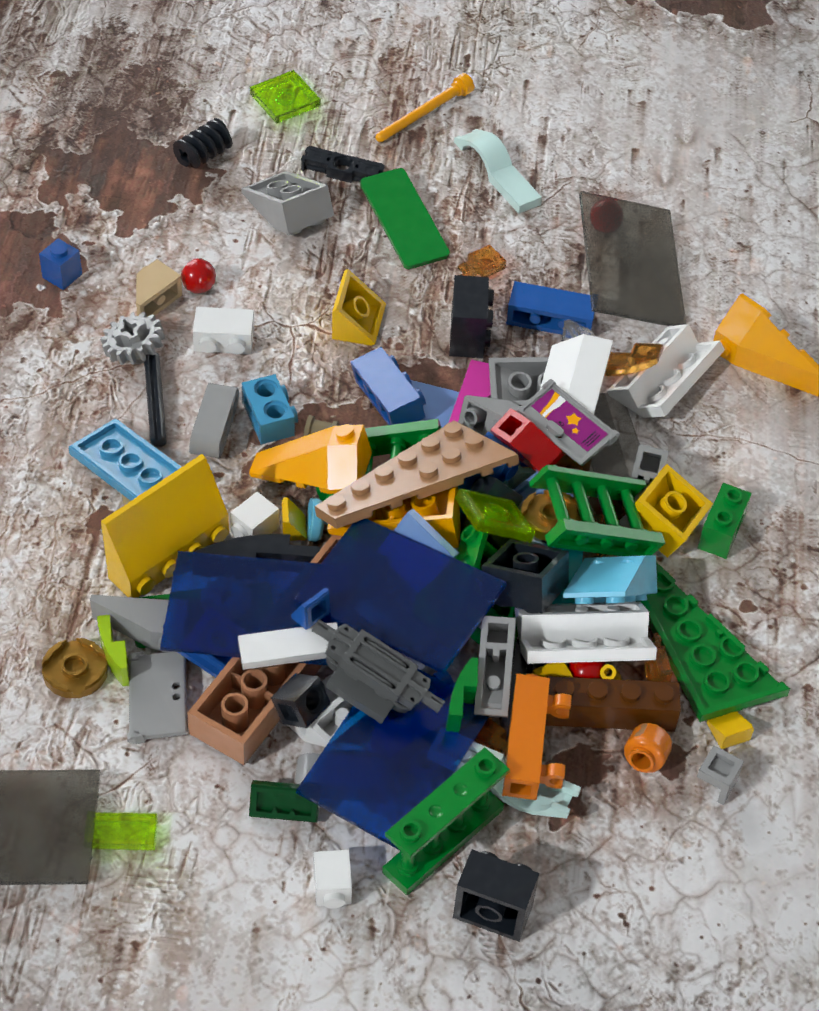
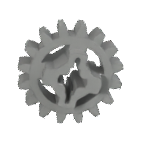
[100,312,165,365]

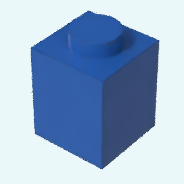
[39,238,82,290]

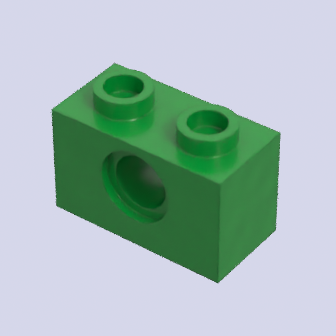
[697,483,752,559]

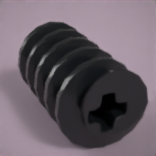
[173,118,233,169]

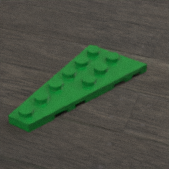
[636,562,790,722]

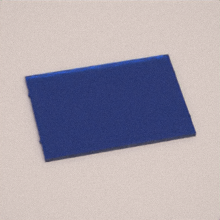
[294,519,507,674]
[160,551,351,665]
[296,669,490,852]

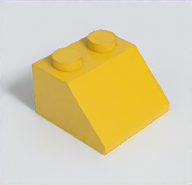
[635,464,713,558]

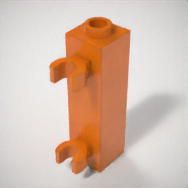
[502,674,572,800]

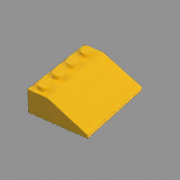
[101,454,229,598]

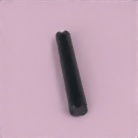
[144,352,167,447]

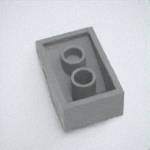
[241,171,334,235]
[489,357,549,406]

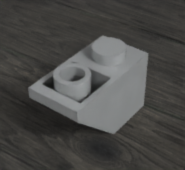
[458,395,521,436]

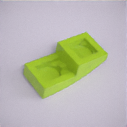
[97,615,129,686]

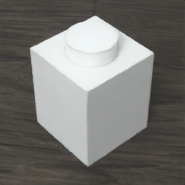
[230,492,279,538]
[313,850,352,909]

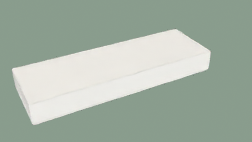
[238,622,338,670]

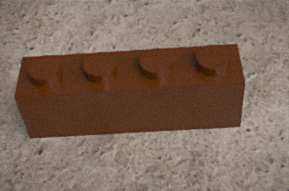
[545,676,681,732]

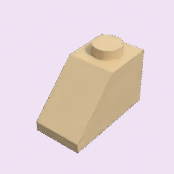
[136,259,182,317]

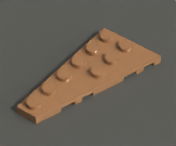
[315,420,519,529]

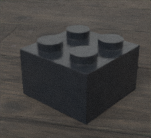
[449,275,494,358]
[482,539,569,614]
[453,849,540,942]

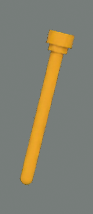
[375,73,475,142]

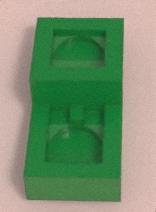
[446,657,478,732]

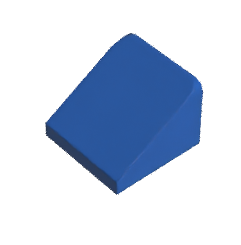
[291,587,330,630]

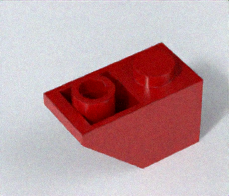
[490,408,565,473]

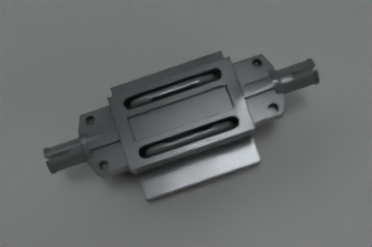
[312,619,445,724]

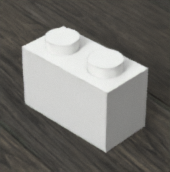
[193,307,254,355]

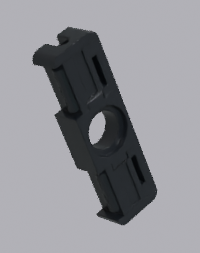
[301,146,385,183]

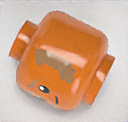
[624,723,672,773]

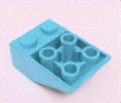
[563,555,657,604]

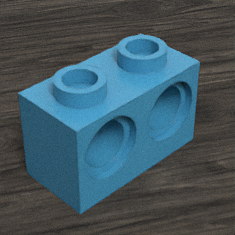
[242,374,298,445]

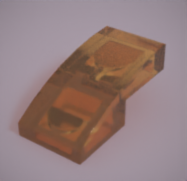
[604,343,664,376]

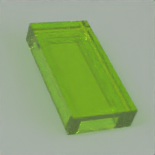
[84,812,158,850]

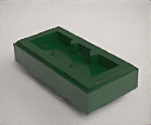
[249,780,321,823]

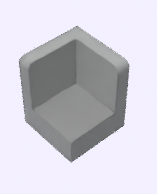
[697,745,744,805]

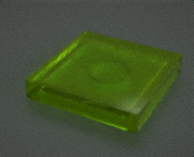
[250,70,321,124]
[455,489,535,543]

